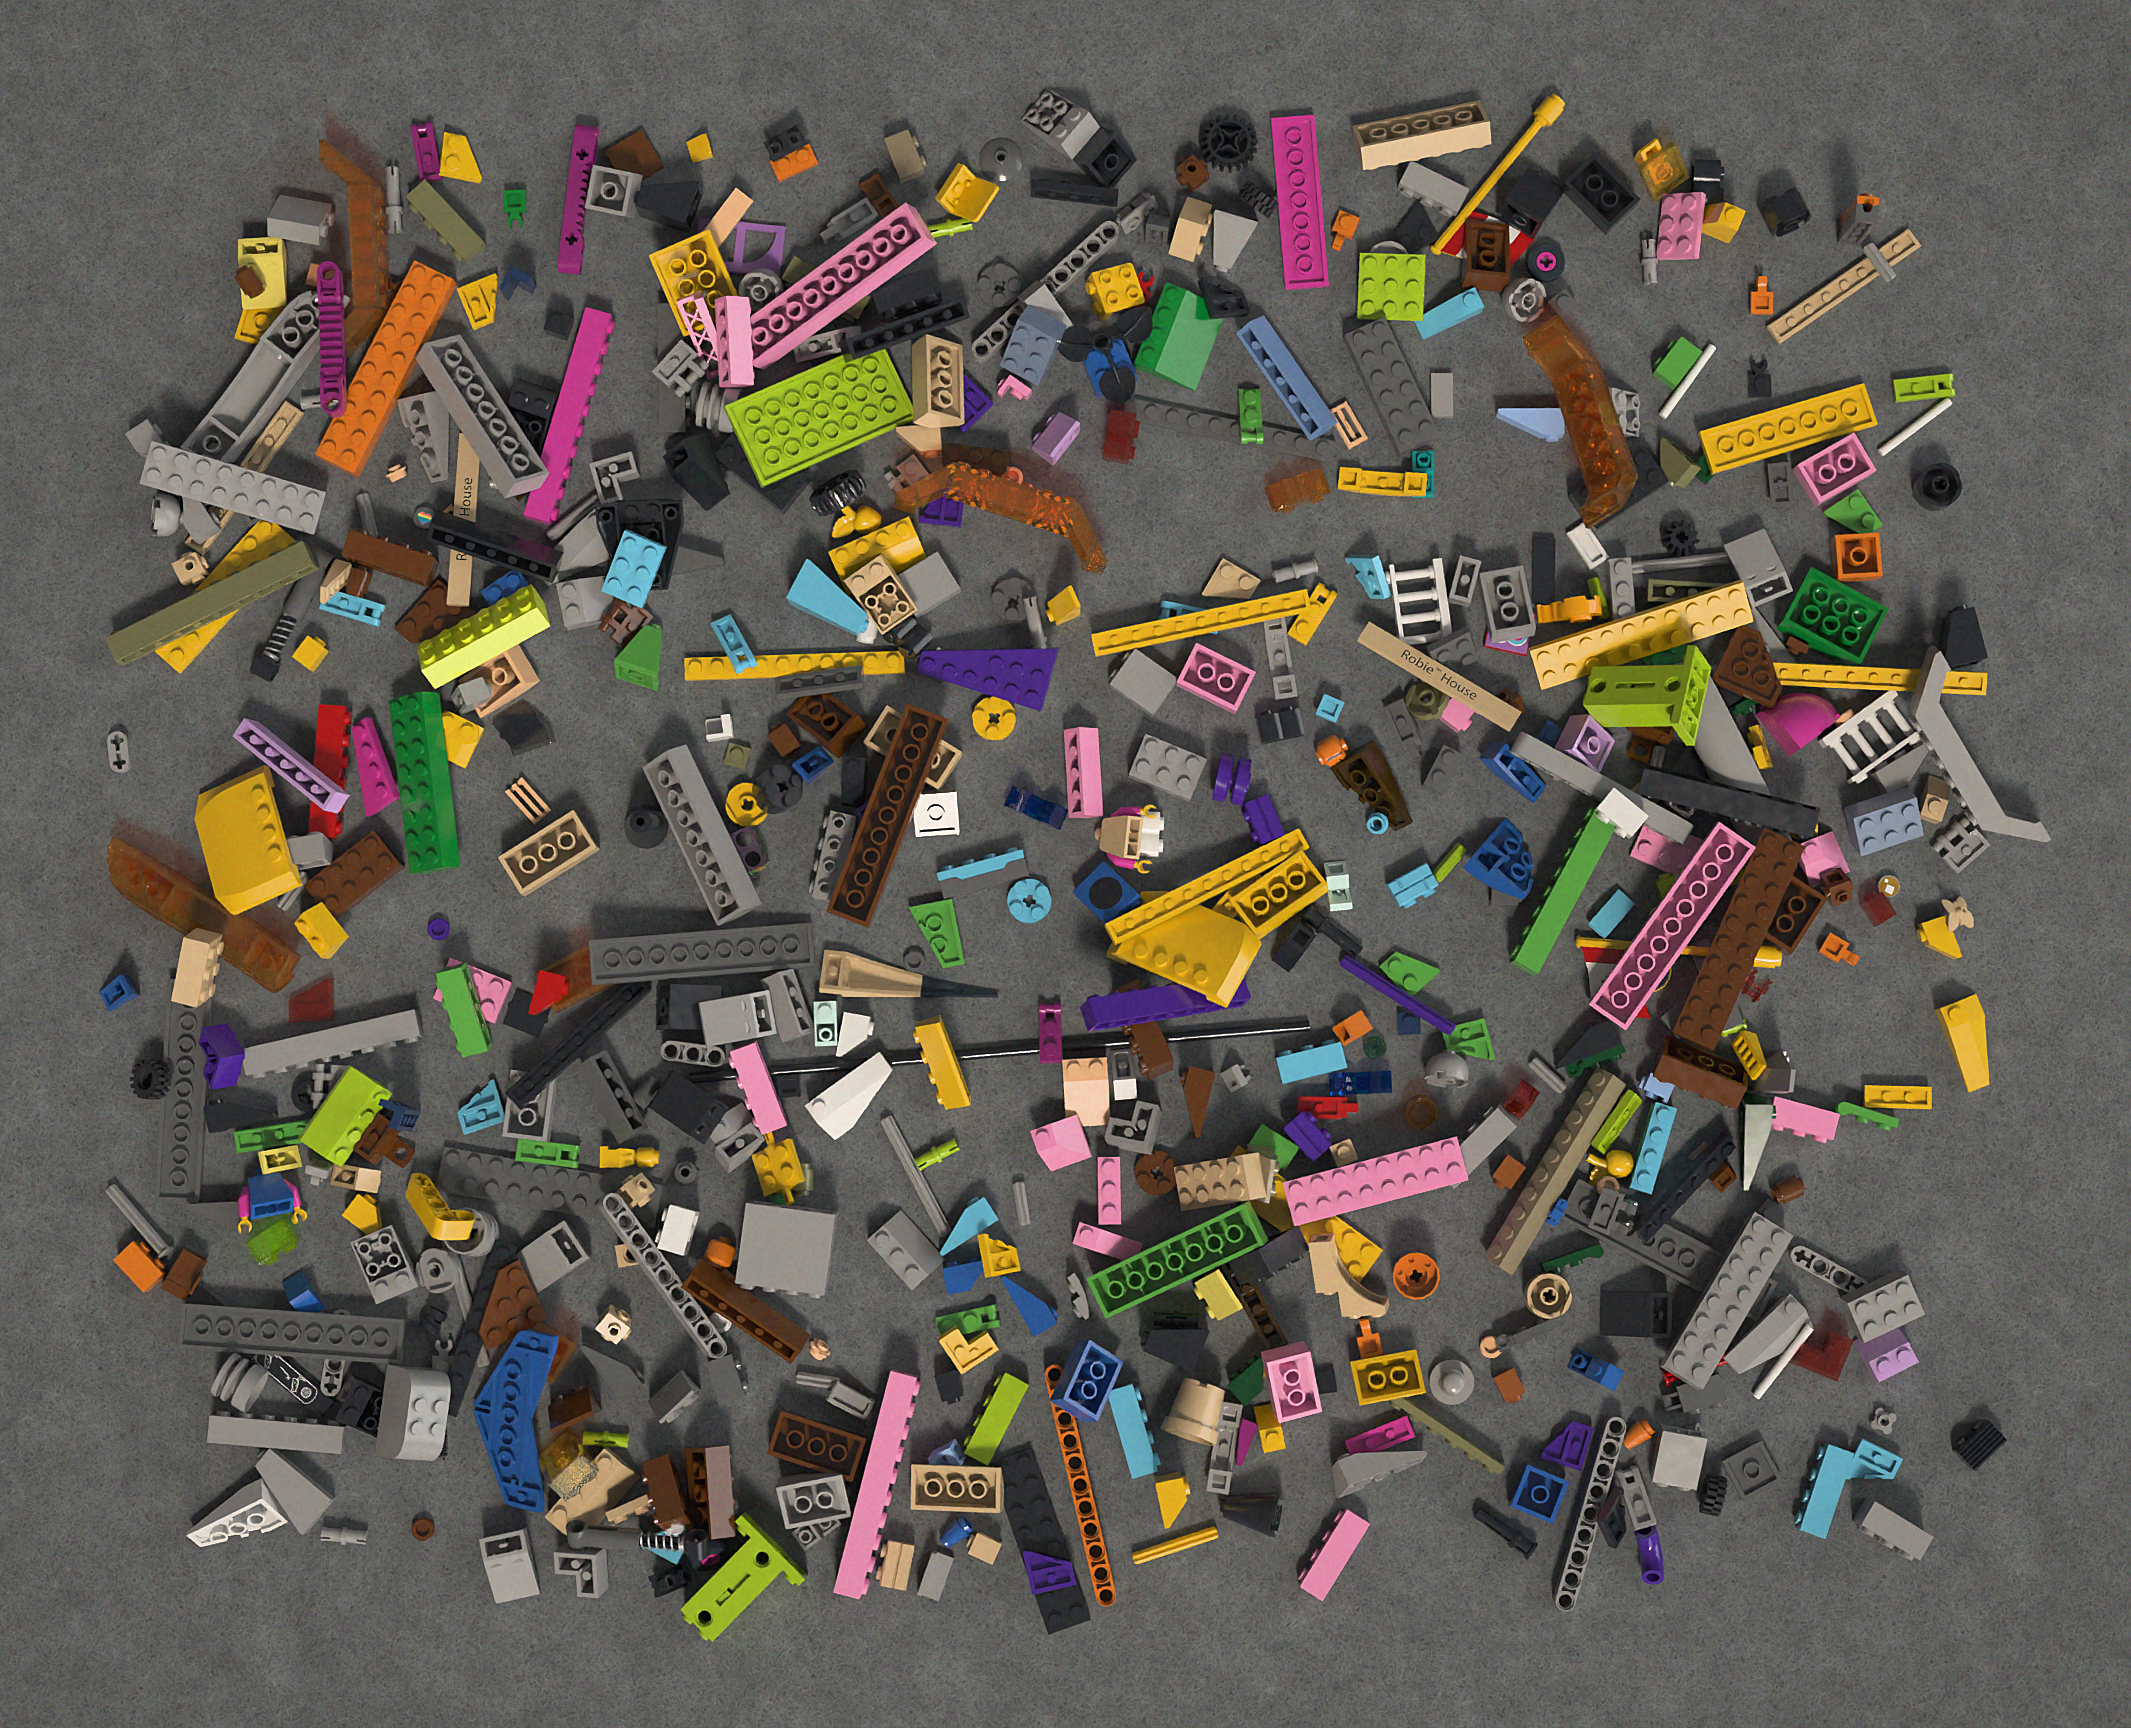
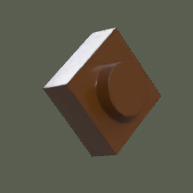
[1784,636,1810,656]

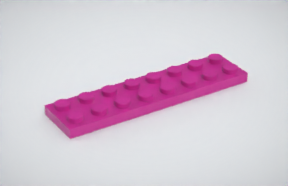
[1271,115,1329,290]

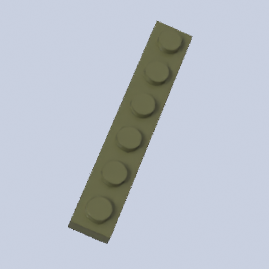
[1389,1397,1505,1474]

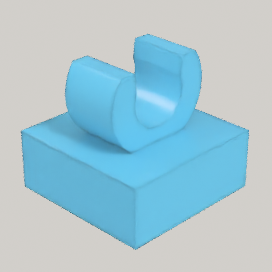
[1315,694,1345,723]

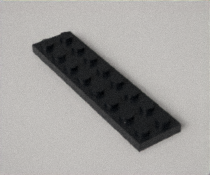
[989,1448,1091,1635]

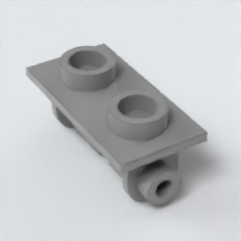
[1114,192,1159,234]

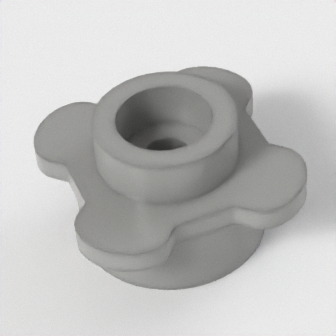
[1870,1408,1896,1434]

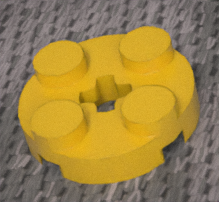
[972,696,1016,741]
[726,783,768,827]

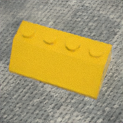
[828,517,926,596]
[1229,849,1328,940]
[912,1014,971,1110]
[1154,1471,1190,1529]

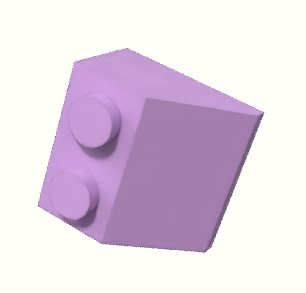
[1032,412,1080,466]
[1554,714,1615,773]
[1853,1328,1919,1382]

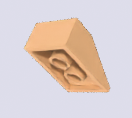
[458,644,540,718]
[1062,1057,1110,1126]

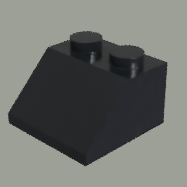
[1073,126,1137,187]

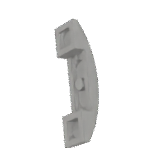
[1263,617,1298,700]
[1206,1402,1243,1495]

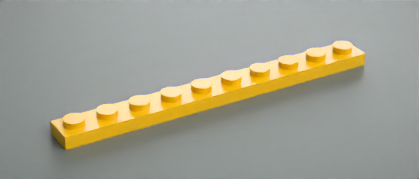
[1091,589,1311,657]
[684,651,905,681]
[1773,662,1988,695]
[1104,828,1309,945]

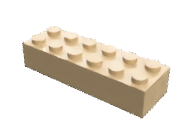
[1352,100,1491,170]

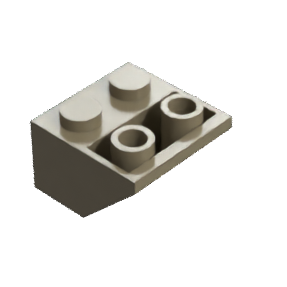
[1245,1144,1279,1203]

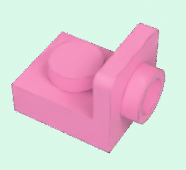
[997,375,1032,401]

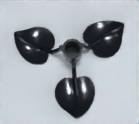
[1057,307,1153,405]

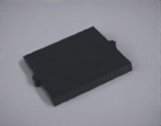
[492,701,544,750]
[503,990,552,1038]

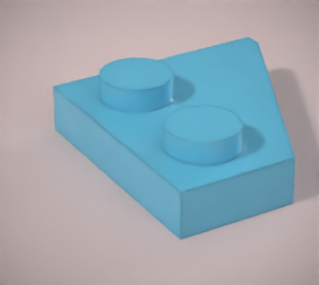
[1345,554,1391,599]
[457,1079,505,1135]
[1846,1438,1903,1479]

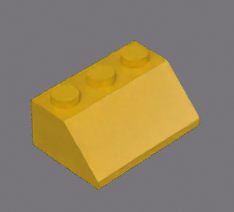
[1350,1349,1426,1406]

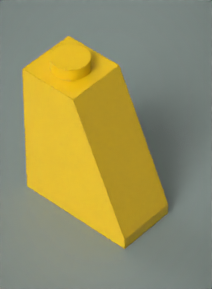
[1702,202,1746,244]

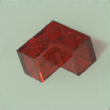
[1103,409,1140,465]
[1791,1331,1854,1382]

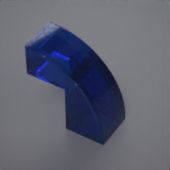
[1004,785,1068,830]
[1329,1071,1392,1096]

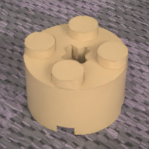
[1524,1273,1572,1319]

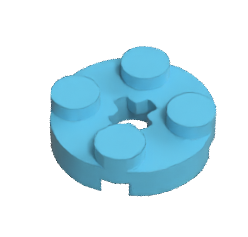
[1007,879,1051,924]

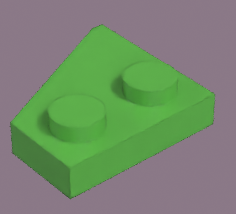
[1822,489,1883,534]
[1379,952,1441,996]
[1441,1018,1495,1060]

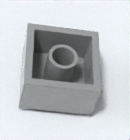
[585,165,643,219]

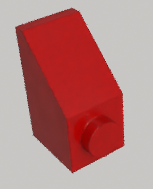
[528,970,570,1016]

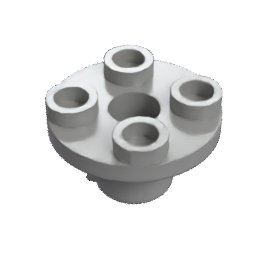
[1429,1359,1474,1405]

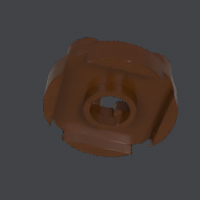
[1135,1151,1177,1195]

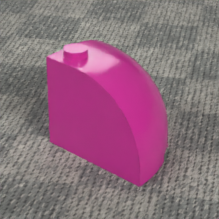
[1756,692,1841,757]

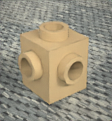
[172,552,210,586]
[616,1173,655,1210]
[595,1304,632,1344]

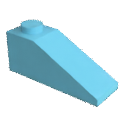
[1414,287,1484,340]
[939,1196,999,1257]

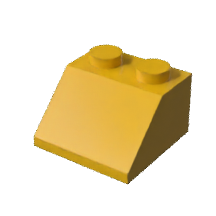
[294,902,349,959]

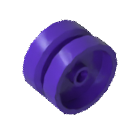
[1212,753,1252,806]

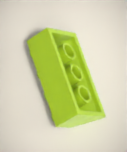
[298,1065,393,1167]

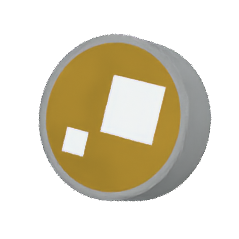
[1876,875,1900,898]

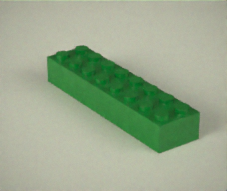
[388,692,461,874]

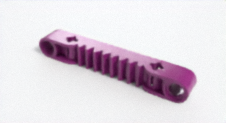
[557,124,599,275]
[317,261,347,418]

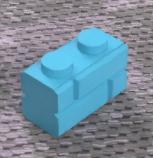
[1386,862,1439,909]

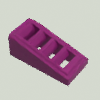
[1235,1417,1258,1467]

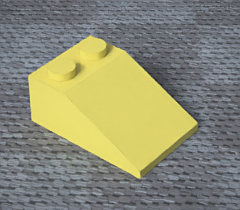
[1193,1268,1243,1321]

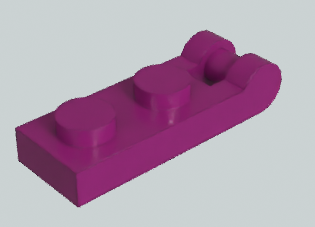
[410,120,443,182]
[1039,1002,1062,1064]

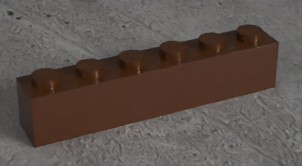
[681,1258,810,1364]

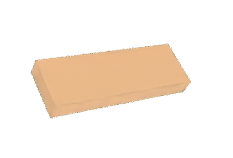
[703,188,754,249]

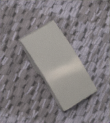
[1066,1273,1089,1320]
[792,1519,843,1551]

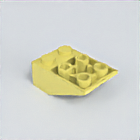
[238,237,287,310]

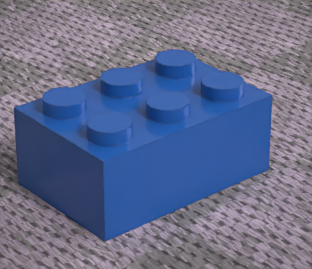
[1050,1340,1124,1423]

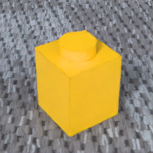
[292,636,329,672]

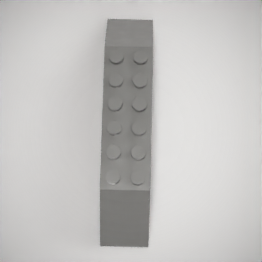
[1908,645,2051,842]

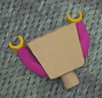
[1095,805,1157,873]

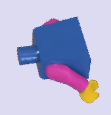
[237,1168,307,1234]

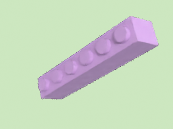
[233,718,350,813]

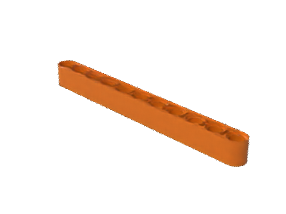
[1044,1364,1116,1606]

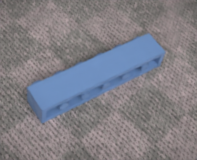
[1236,316,1338,441]

